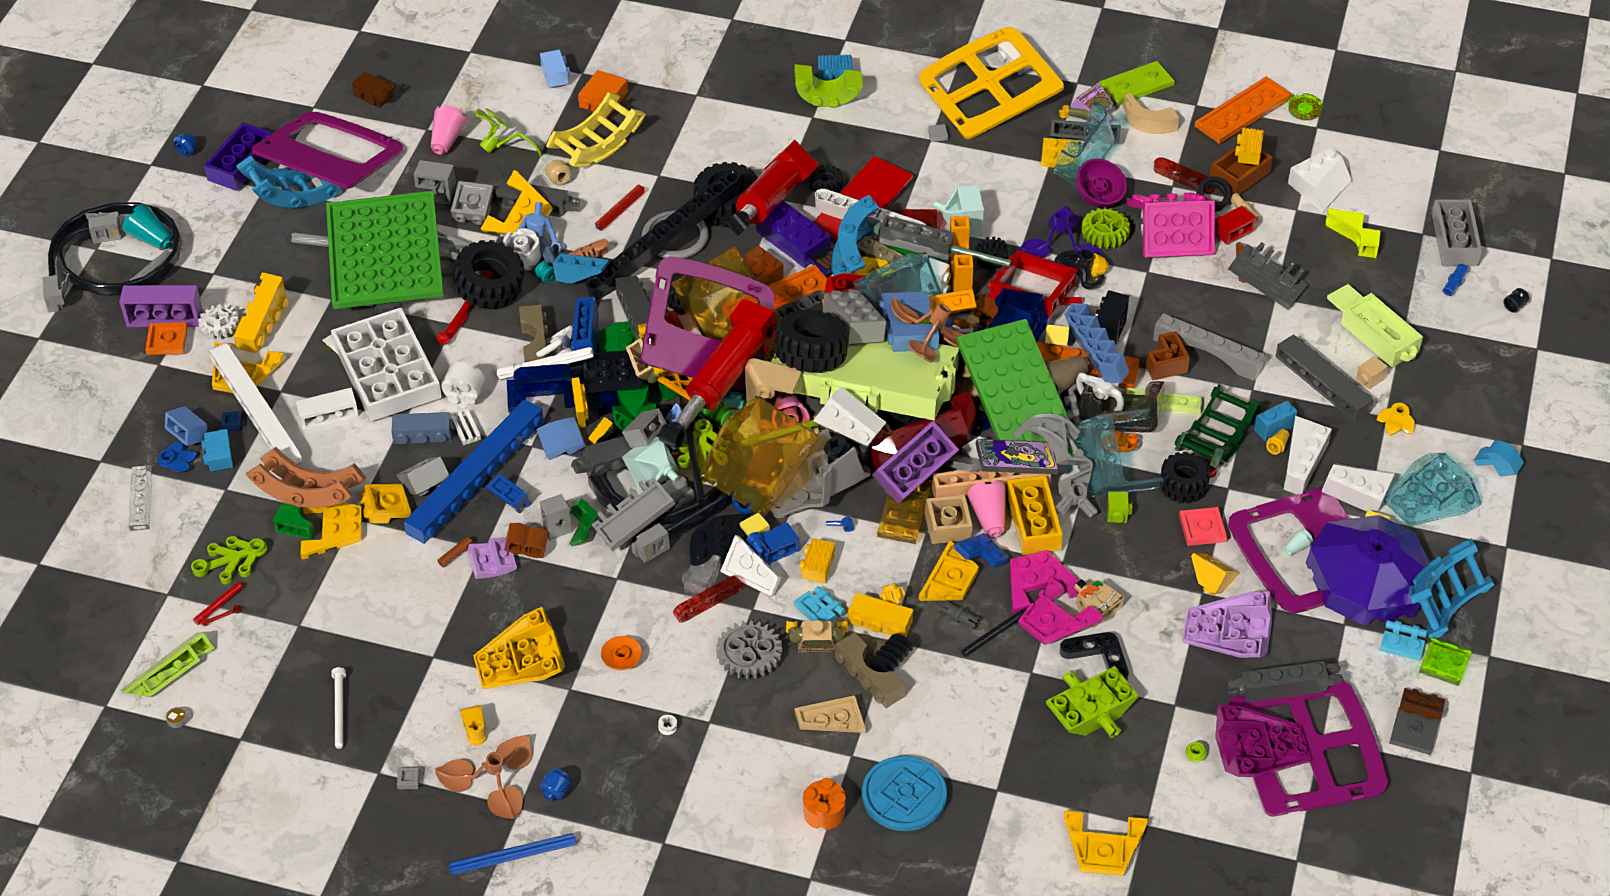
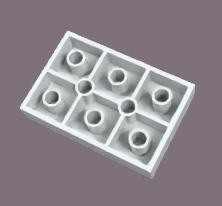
[331,307,442,422]

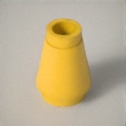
[1266,429,1289,455]

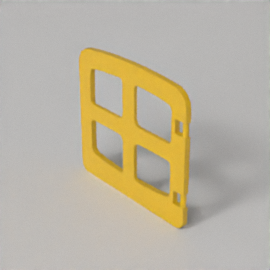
[919,27,1064,139]

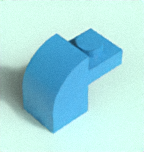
[1474,440,1524,476]

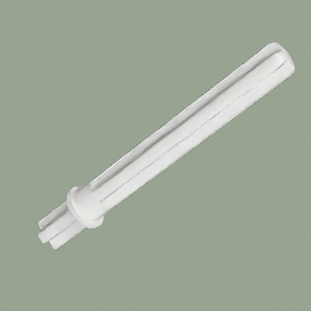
[497,347,594,380]

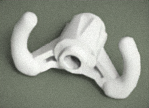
[536,325,574,358]
[1076,373,1124,414]

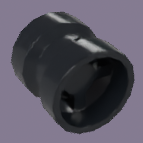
[1503,288,1529,313]

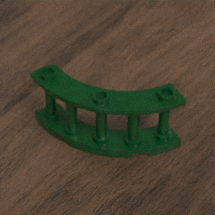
[1174,384,1263,468]

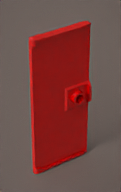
[813,156,913,243]

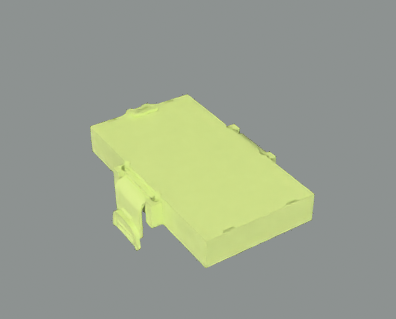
[771,334,960,431]

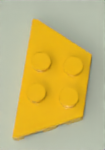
[919,541,979,601]

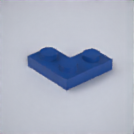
[954,533,1010,568]

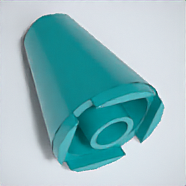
[122,204,173,250]

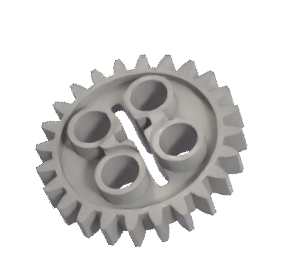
[716,620,782,679]

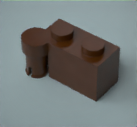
[352,72,395,108]

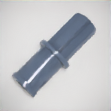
[539,237,556,267]

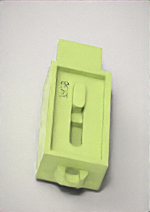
[1327,284,1423,367]

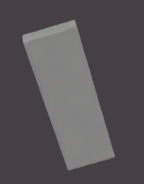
[942,454,981,472]

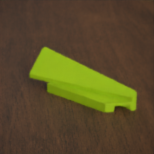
[121,632,215,697]

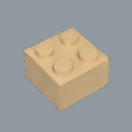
[924,495,973,544]

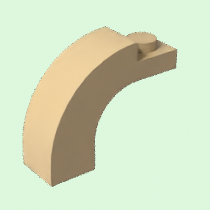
[1123,93,1179,134]

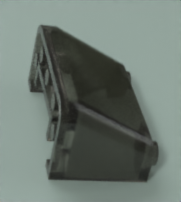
[1081,381,1165,433]

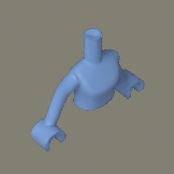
[516,202,563,252]

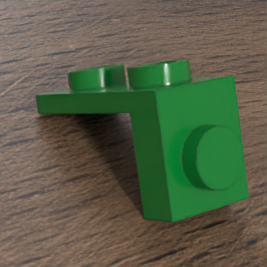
[569,498,598,546]

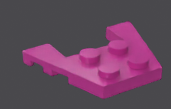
[1010,550,1079,614]
[1018,578,1103,645]

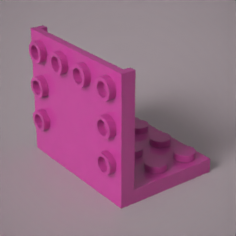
[1127,193,1215,257]

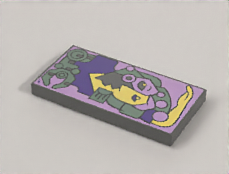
[975,439,1059,475]

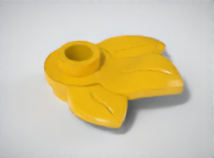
[1377,403,1415,436]

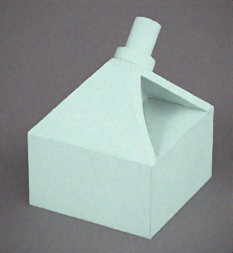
[933,185,984,237]
[622,437,679,490]

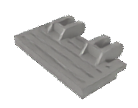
[591,478,676,552]

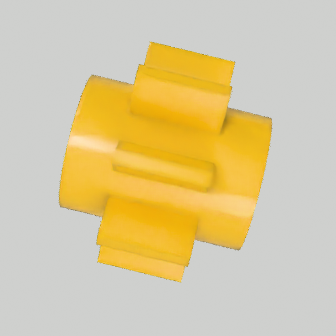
[879,583,905,604]

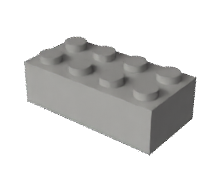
[1432,200,1482,266]
[823,290,886,344]

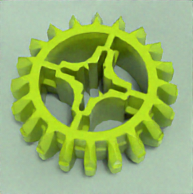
[1082,207,1130,249]

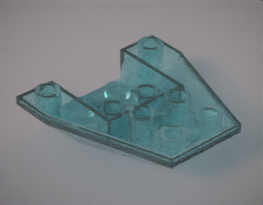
[1383,453,1482,526]

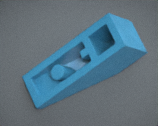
[553,253,609,283]

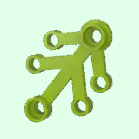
[677,419,728,483]
[191,536,267,584]

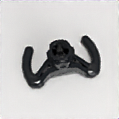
[1055,249,1105,290]

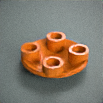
[1100,429,1138,452]

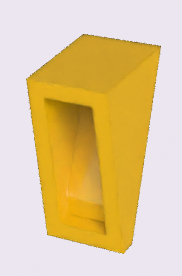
[588,417,613,444]

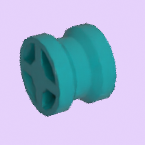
[534,261,555,284]

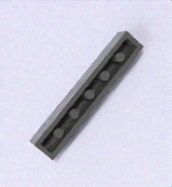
[615,276,655,339]
[1275,334,1374,422]

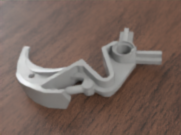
[1013,414,1097,518]

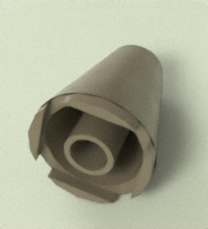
[1045,355,1090,395]

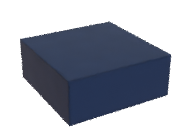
[221,411,242,431]

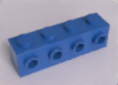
[571,297,599,353]

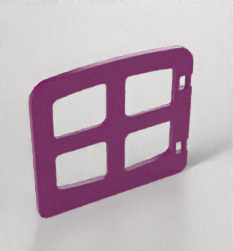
[1228,681,1387,817]

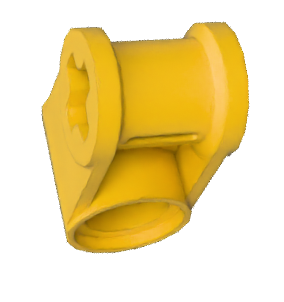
[460,705,486,746]

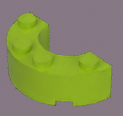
[794,64,863,108]

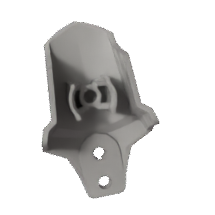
[767,429,871,518]

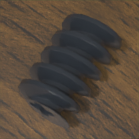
[824,434,861,463]
[870,633,913,672]

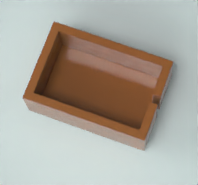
[1209,145,1273,195]

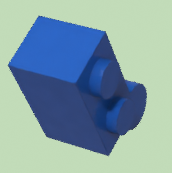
[746,523,799,564]

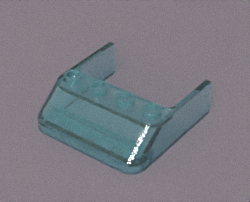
[1073,408,1164,497]

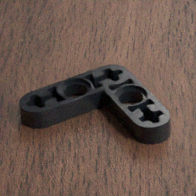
[1059,632,1129,680]

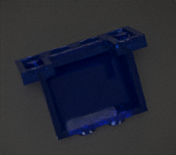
[507,364,582,413]

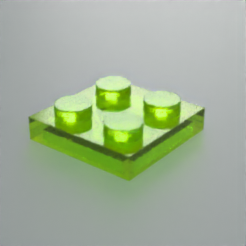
[1419,638,1472,686]

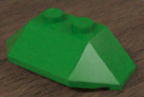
[598,321,636,352]

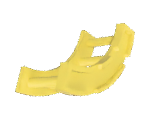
[546,92,646,167]

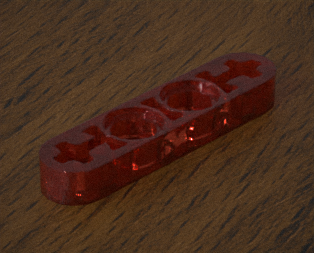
[1153,157,1216,194]
[673,575,744,623]

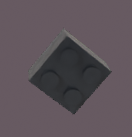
[1095,290,1130,345]

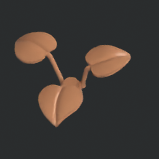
[891,297,964,363]
[435,735,531,819]

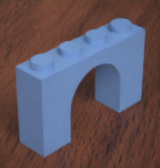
[879,291,939,352]

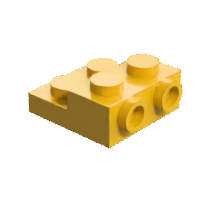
[359,484,411,523]

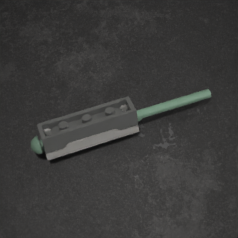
[874,215,1012,267]

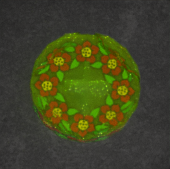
[1288,93,1323,120]

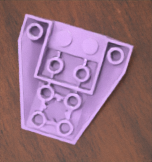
[1182,591,1272,658]

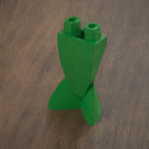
[612,378,656,430]

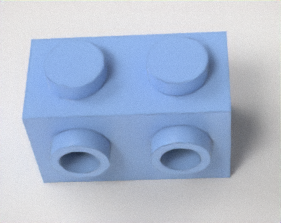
[540,50,570,88]

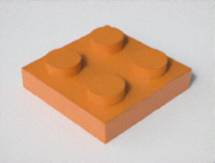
[145,322,188,355]

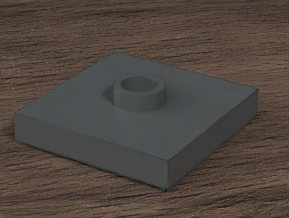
[1389,707,1439,755]

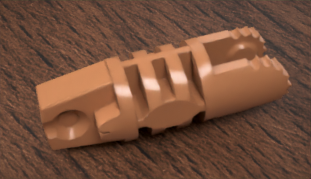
[569,239,608,258]

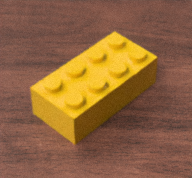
[1006,475,1063,555]

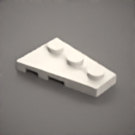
[720,535,781,596]

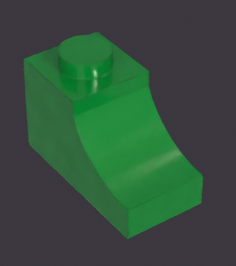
[273,503,315,540]

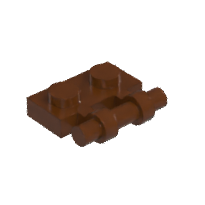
[1399,688,1445,720]

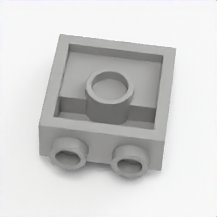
[451,181,494,225]

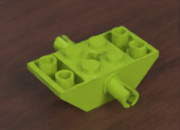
[1046,666,1138,738]

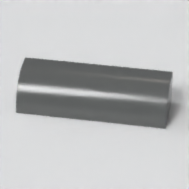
[1050,119,1121,143]

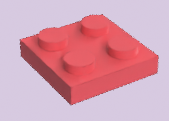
[1179,507,1227,546]

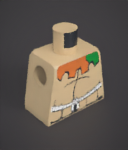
[1074,579,1124,628]

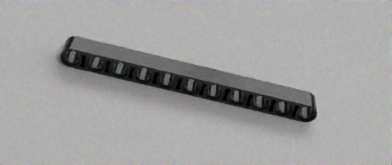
[586,170,742,300]

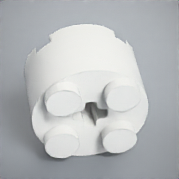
[503,228,541,271]
[441,362,485,404]

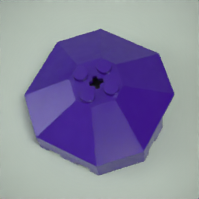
[1305,515,1430,625]

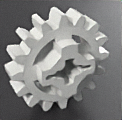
[198,304,240,339]

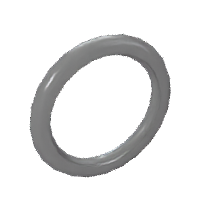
[641,210,709,259]

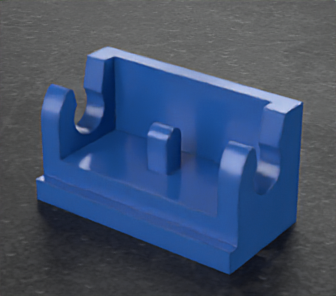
[486,473,531,513]

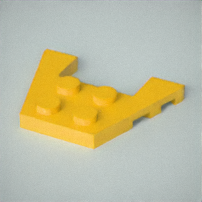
[481,170,553,235]
[212,342,285,393]
[300,502,363,559]
[1063,810,1148,876]

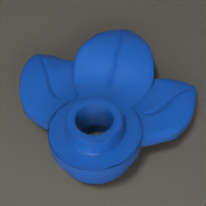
[158,442,197,472]

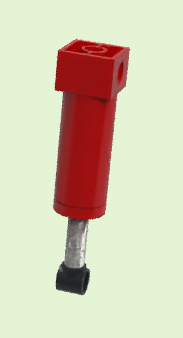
[659,299,778,448]

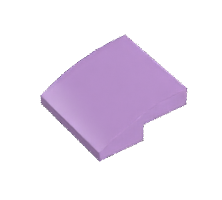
[468,538,517,579]

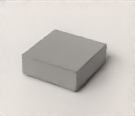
[928,124,948,142]
[397,767,420,789]

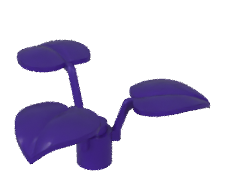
[1018,206,1104,258]

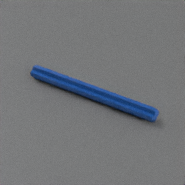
[449,833,576,875]

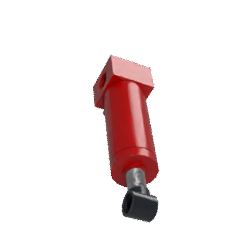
[725,139,819,236]

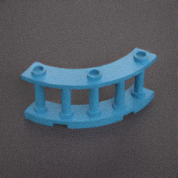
[236,156,342,208]
[831,195,879,276]
[1409,538,1494,639]

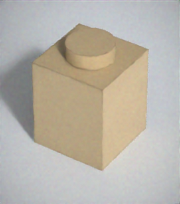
[1356,356,1388,390]

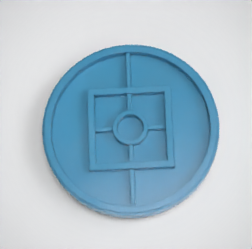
[862,756,947,831]

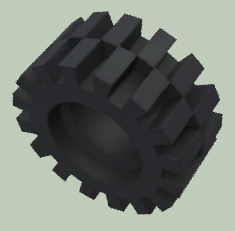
[811,165,843,193]
[975,236,1009,270]

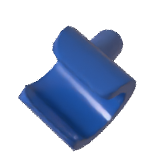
[826,516,854,532]

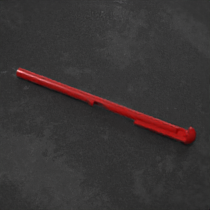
[437,270,495,345]

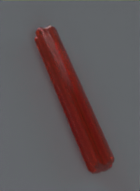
[595,184,645,231]

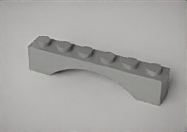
[1153,313,1265,381]

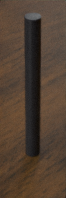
[961,609,1025,657]

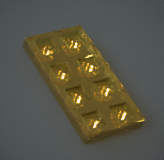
[877,480,932,544]

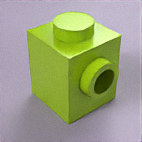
[1107,491,1132,523]

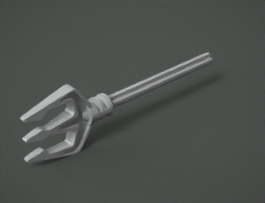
[291,231,470,277]

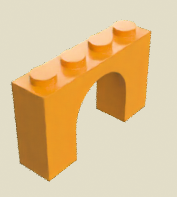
[950,216,973,292]

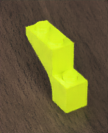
[1325,208,1380,258]

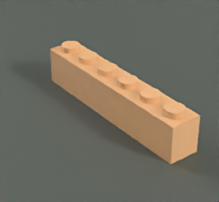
[932,470,1051,500]

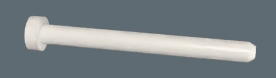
[332,667,346,749]

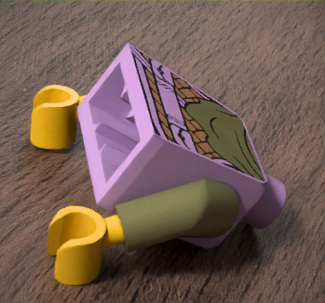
[1059,83,1113,124]

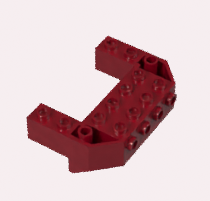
[868,377,976,468]

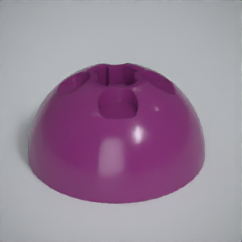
[1076,158,1127,208]

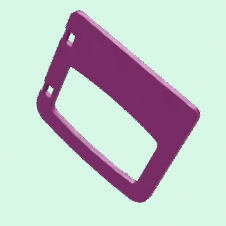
[252,111,403,189]
[641,256,774,393]
[1228,487,1350,613]

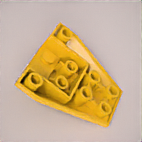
[473,607,565,689]

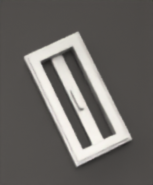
[450,410,481,445]

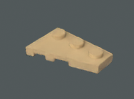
[795,695,866,733]

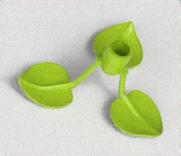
[476,108,542,157]

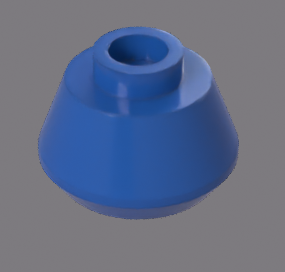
[174,133,197,156]

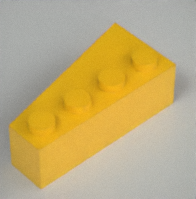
[234,272,288,353]

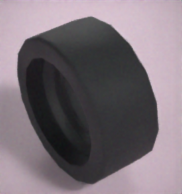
[1196,176,1231,212]

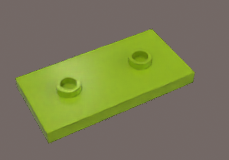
[1099,61,1175,106]

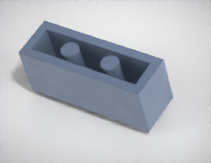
[391,412,452,444]

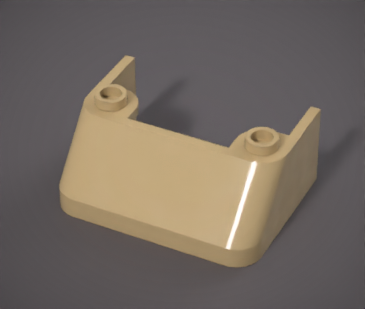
[745,358,802,442]

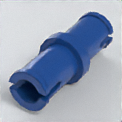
[1442,264,1468,296]

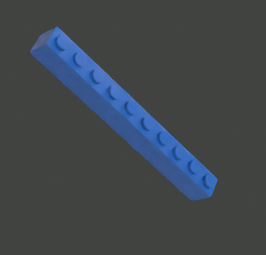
[404,399,544,544]

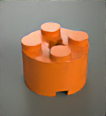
[803,778,846,830]

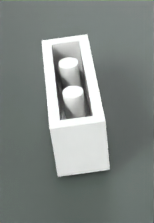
[296,388,359,430]

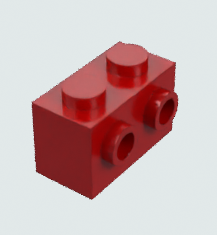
[1215,206,1256,245]

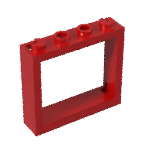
[988,250,1078,318]

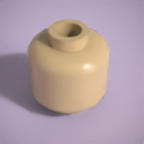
[546,160,571,185]

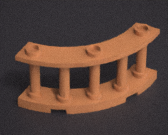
[245,447,366,508]

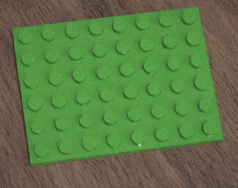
[326,191,444,309]

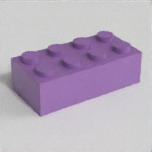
[119,285,203,327]
[873,421,959,504]

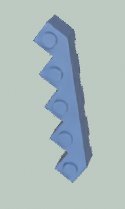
[1064,303,1129,383]

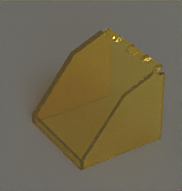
[701,395,821,515]

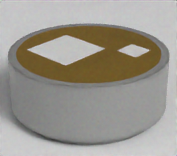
[165,707,188,728]

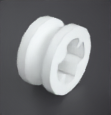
[658,715,677,735]

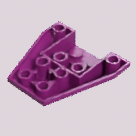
[1215,705,1311,778]

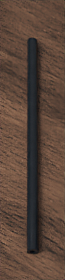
[679,386,705,505]

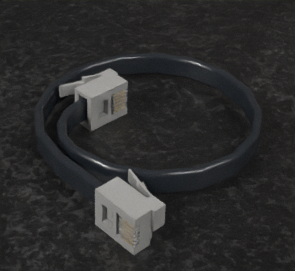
[43,202,182,313]

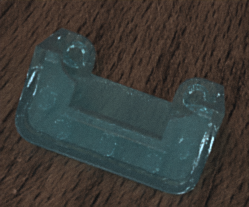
[1053,101,1115,186]
[853,252,942,316]

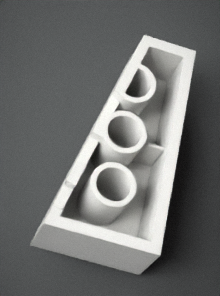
[1284,416,1332,494]

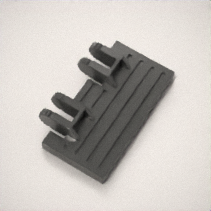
[1228,242,1308,310]

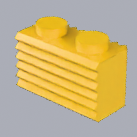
[1235,127,1264,165]
[799,538,835,583]

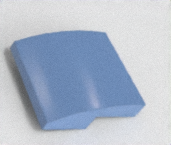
[537,417,586,460]

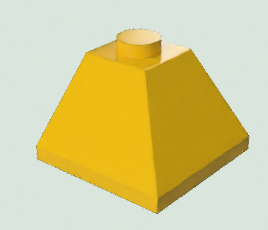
[1191,553,1239,595]

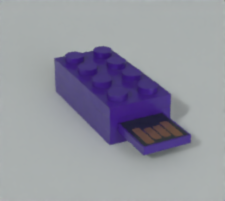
[756,200,834,275]

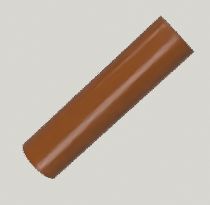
[437,537,473,567]

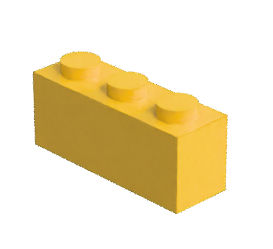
[848,593,913,637]

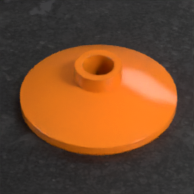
[601,636,642,670]

